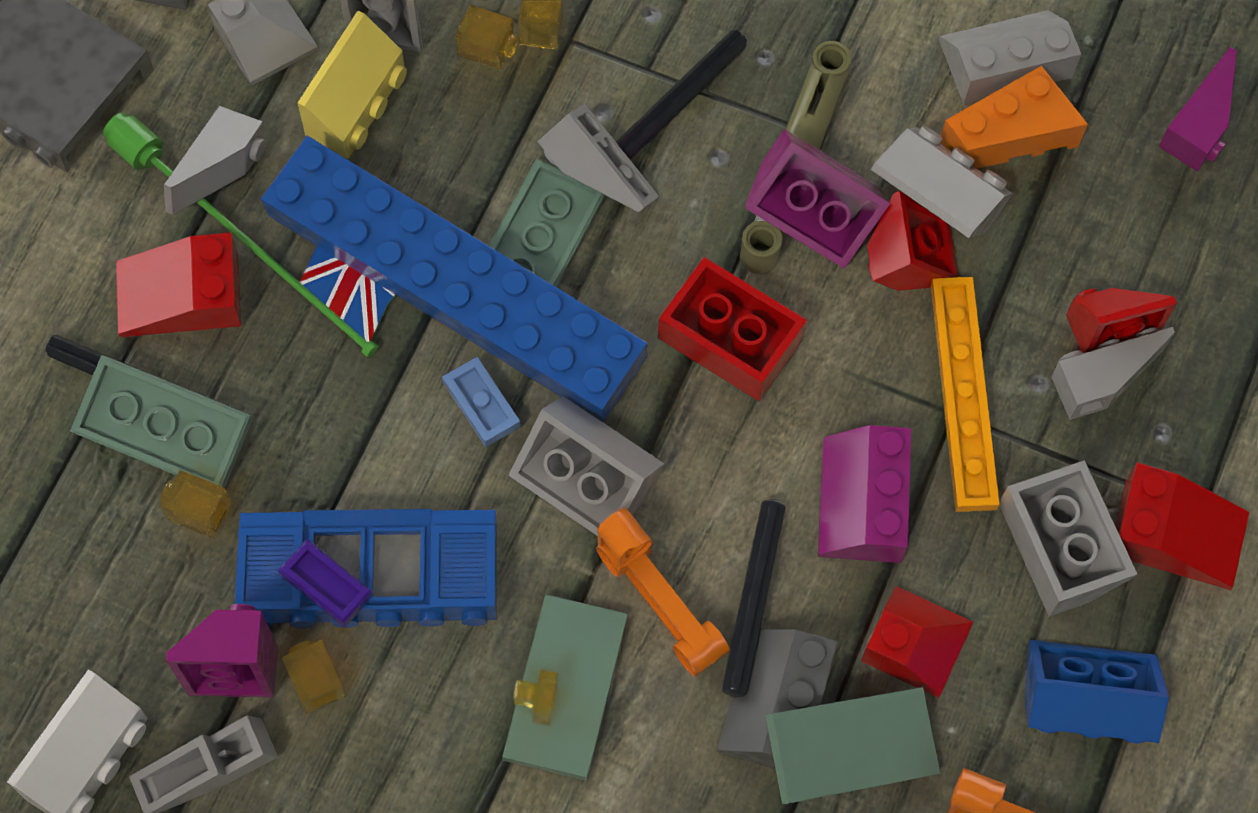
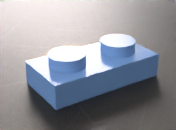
[442,357,521,448]

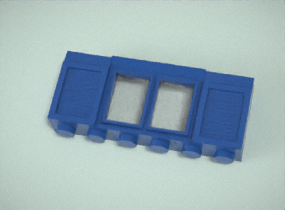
[235,509,497,628]

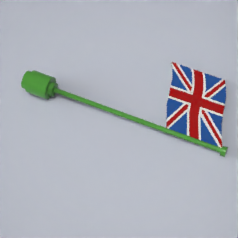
[103,113,396,358]

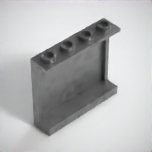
[0,0,154,173]

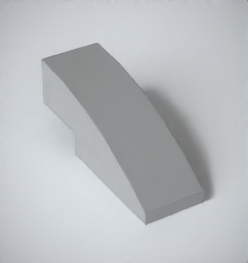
[129,715,278,813]

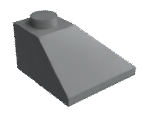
[207,0,319,86]

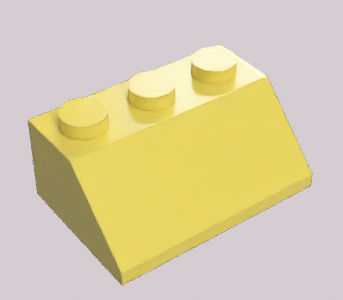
[298,11,407,160]

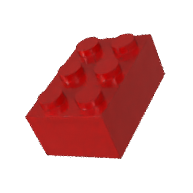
[657,257,807,401]

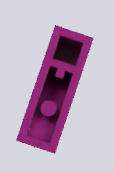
[1158,47,1237,172]

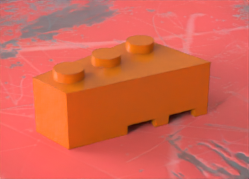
[940,66,1088,169]

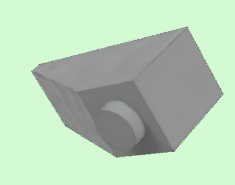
[537,104,659,212]
[164,106,266,215]

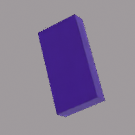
[278,539,373,628]

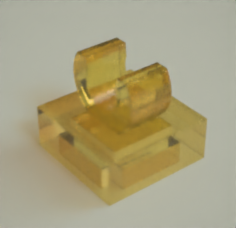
[513,670,558,726]

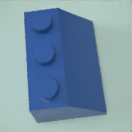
[1025,640,1169,744]

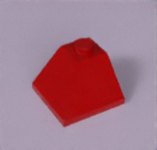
[867,191,958,291]
[1066,288,1177,354]
[861,586,973,698]

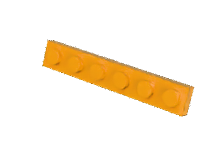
[931,277,1000,512]

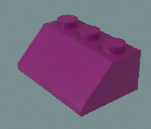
[745,128,890,268]
[818,425,911,563]
[166,604,278,698]

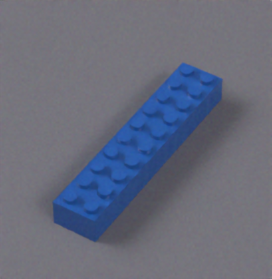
[261,135,647,423]

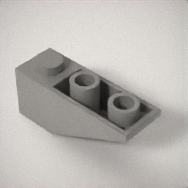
[1051,327,1175,420]

